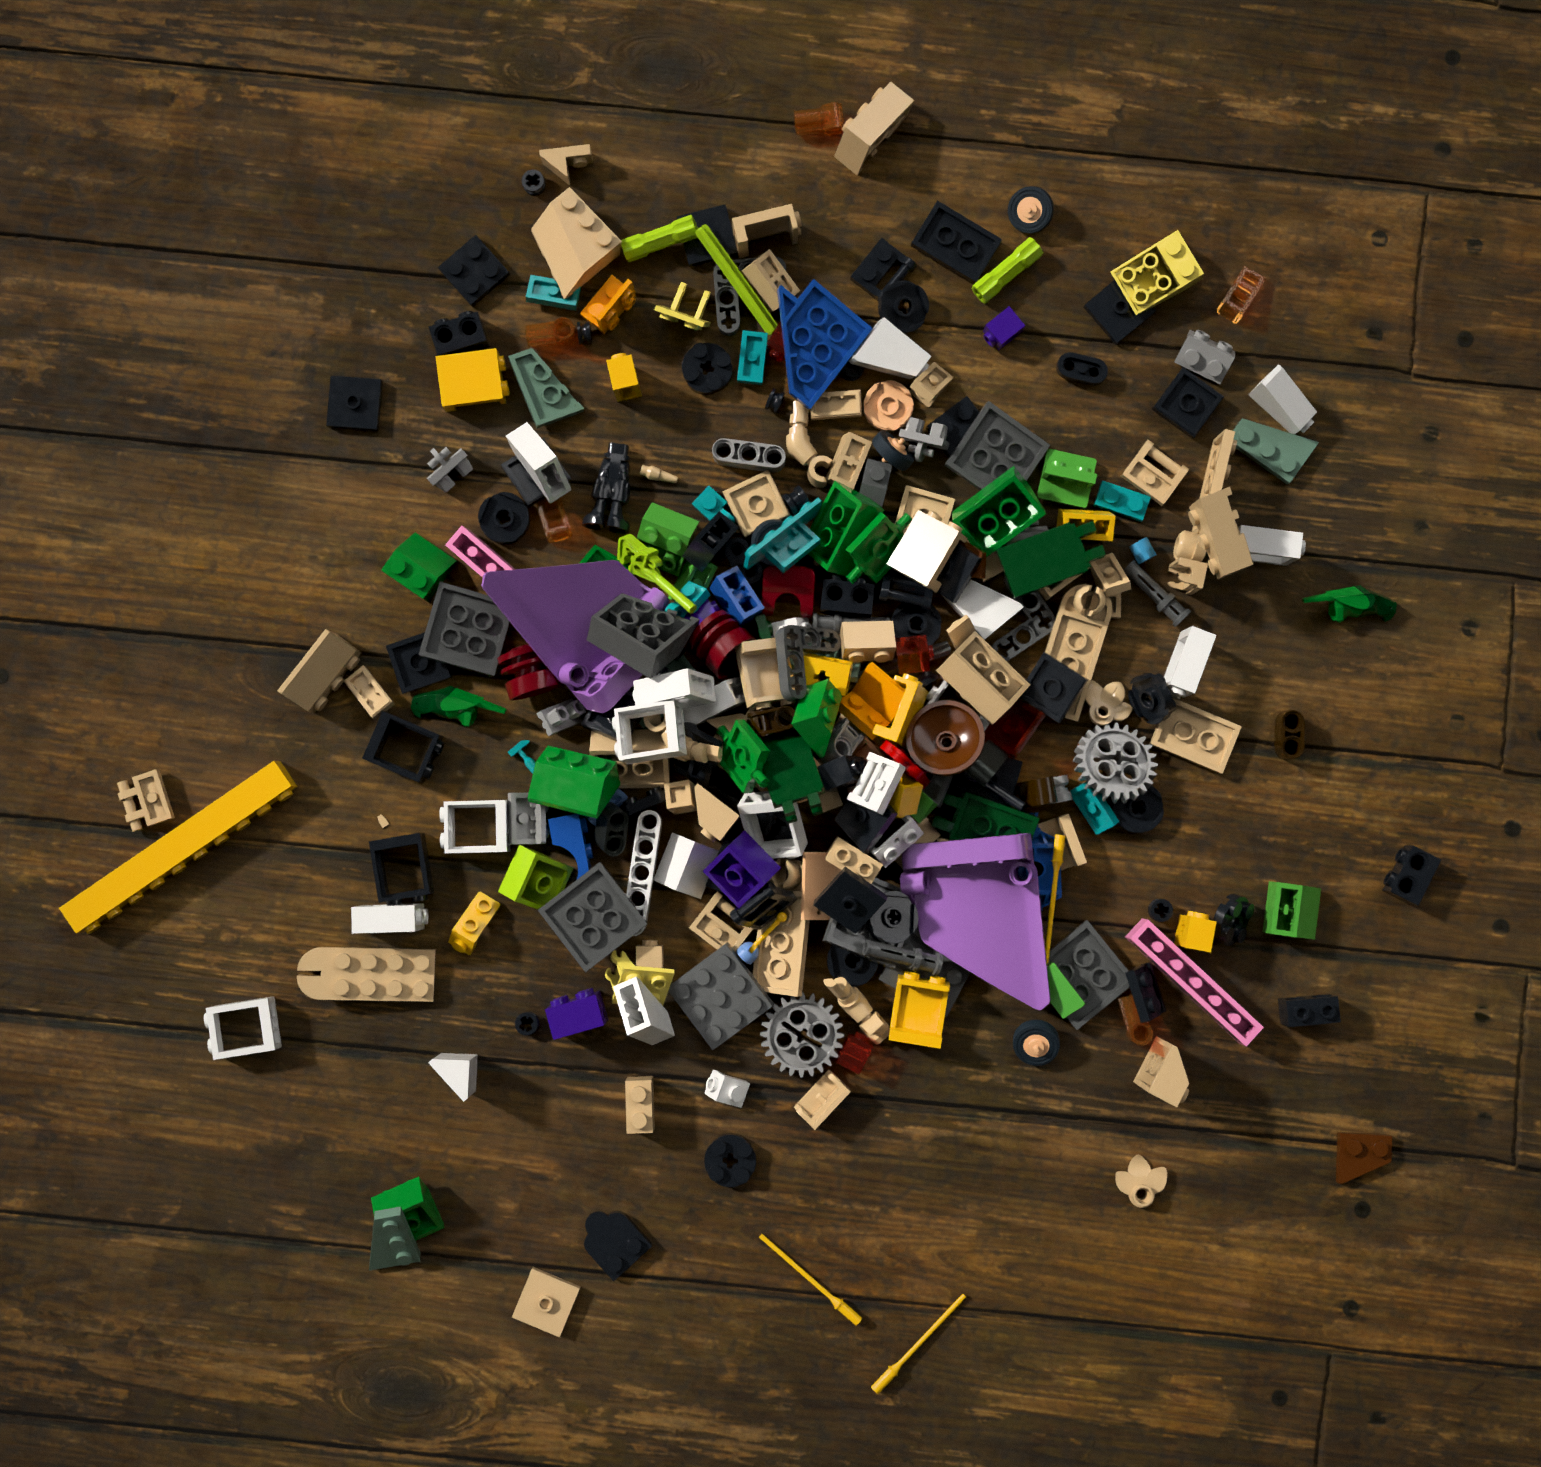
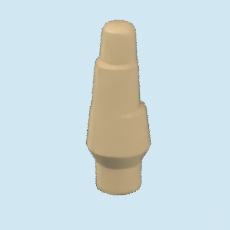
[640,465,678,483]

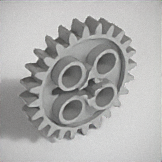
[1073,722,1158,804]
[760,992,844,1077]

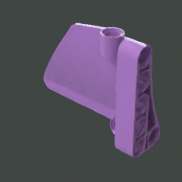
[481,560,670,713]
[900,833,1051,1010]

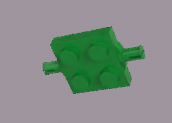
[845,512,913,584]
[716,719,770,793]

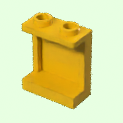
[435,348,509,412]
[872,673,928,750]
[889,971,950,1049]

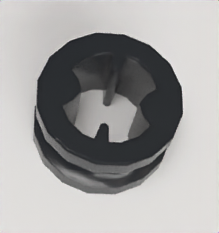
[522,169,546,196]
[577,321,592,345]
[765,388,785,414]
[1148,899,1173,922]
[515,1012,539,1036]

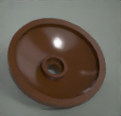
[906,700,985,776]

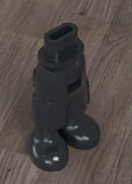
[582,443,631,534]

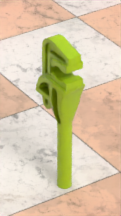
[617,534,697,614]

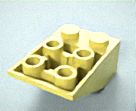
[1110,230,1204,316]

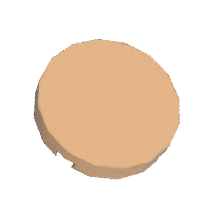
[863,380,914,432]

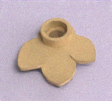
[1085,680,1133,726]
[1115,1154,1167,1208]

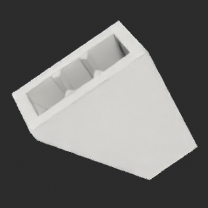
[848,317,931,379]
[1248,364,1317,434]
[506,422,572,504]
[943,579,1023,640]
[683,677,746,726]
[613,977,675,1045]

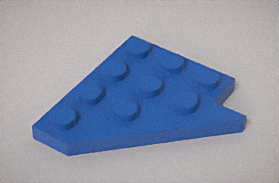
[777,279,873,410]

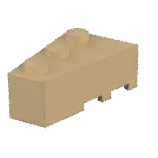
[834,82,914,175]
[1188,487,1253,579]

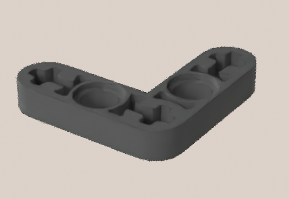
[713,257,786,336]
[991,576,1055,661]
[775,625,841,702]

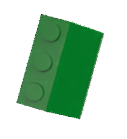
[952,466,1046,557]
[808,481,884,576]
[527,745,621,819]

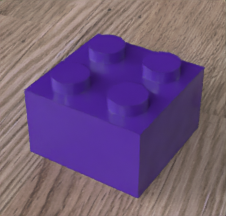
[703,830,781,908]
[545,988,608,1040]

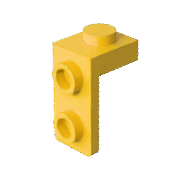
[448,892,500,955]

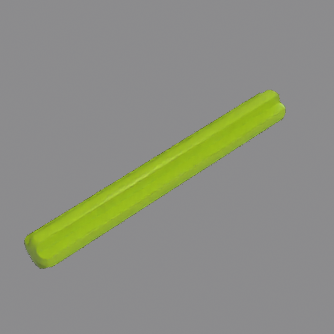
[695,224,779,335]

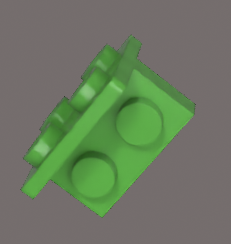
[1037,449,1097,509]

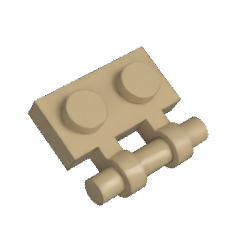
[117,769,175,832]

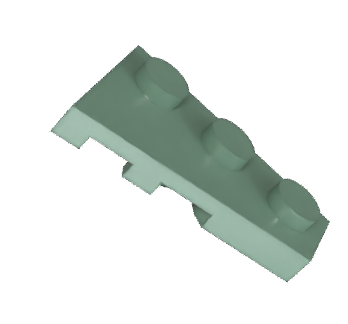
[1233,418,1319,485]

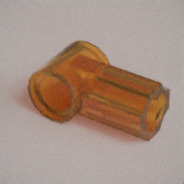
[794,102,844,136]
[525,317,578,348]
[1117,994,1153,1045]

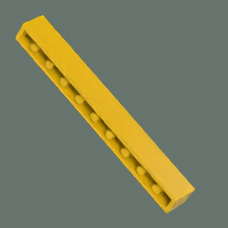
[59,761,298,934]

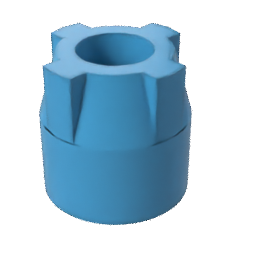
[1129,537,1157,565]

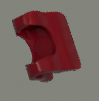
[762,565,815,618]

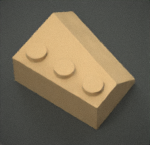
[531,187,622,300]

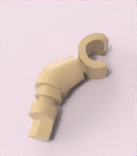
[786,401,833,488]
[644,713,723,763]
[824,977,890,1045]

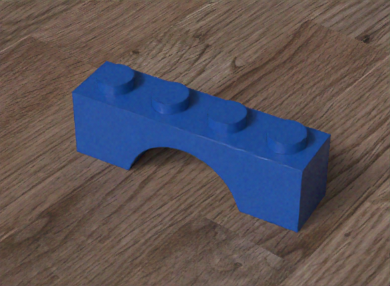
[548,814,593,879]

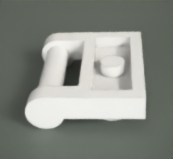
[847,752,906,815]

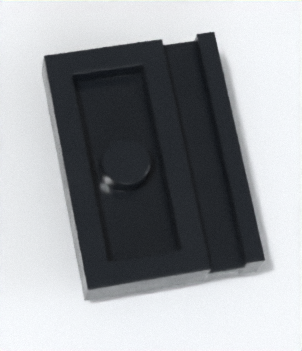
[1125,962,1166,1023]

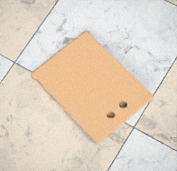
[801,852,841,920]

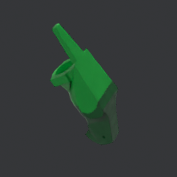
[1302,585,1397,623]
[411,686,507,727]

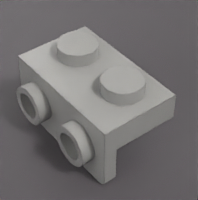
[1174,330,1235,384]
[508,793,549,845]

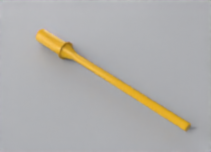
[1045,834,1065,964]
[759,1234,862,1326]
[871,1294,966,1394]

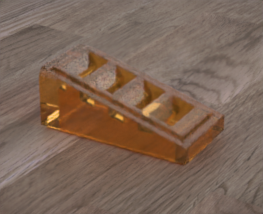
[1216,265,1266,324]
[536,497,573,543]

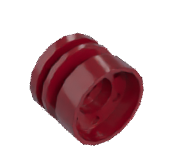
[688,610,756,680]
[497,644,562,701]

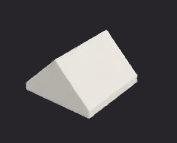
[653,832,719,899]
[428,1053,478,1102]

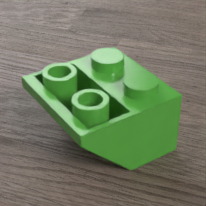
[633,502,699,576]
[1263,881,1321,940]

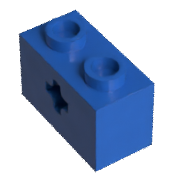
[710,566,765,627]

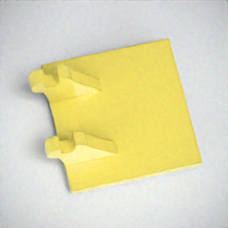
[655,282,711,330]
[605,950,675,1006]

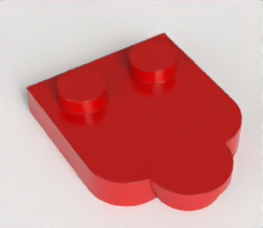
[879,740,931,789]

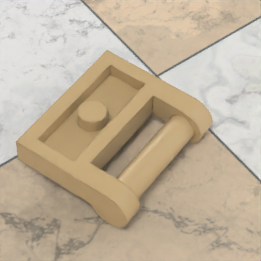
[1121,440,1189,506]
[689,891,753,952]

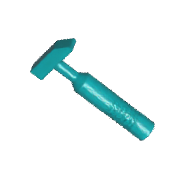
[507,740,535,774]

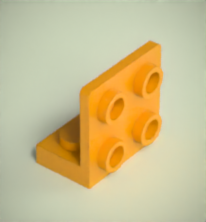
[580,275,636,335]
[838,662,905,740]

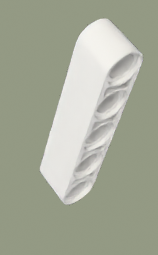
[626,810,662,936]

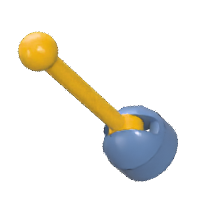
[736,912,787,965]

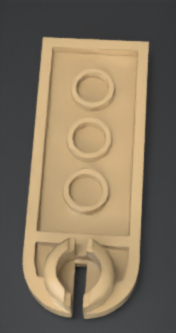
[1173,429,1237,562]
[1028,584,1112,722]
[752,858,810,997]
[297,947,436,1002]

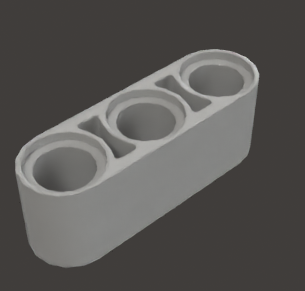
[712,438,786,473]

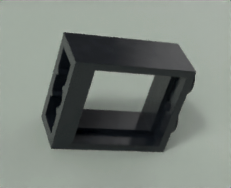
[362,711,445,783]
[369,833,434,906]

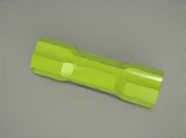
[621,214,698,262]
[971,237,1043,304]

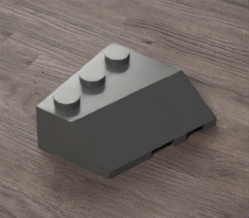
[587,593,700,679]

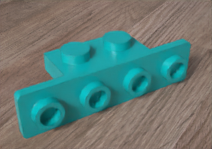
[744,497,822,573]

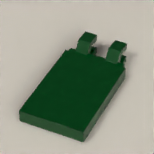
[996,521,1106,599]
[761,728,825,824]
[932,791,1040,867]

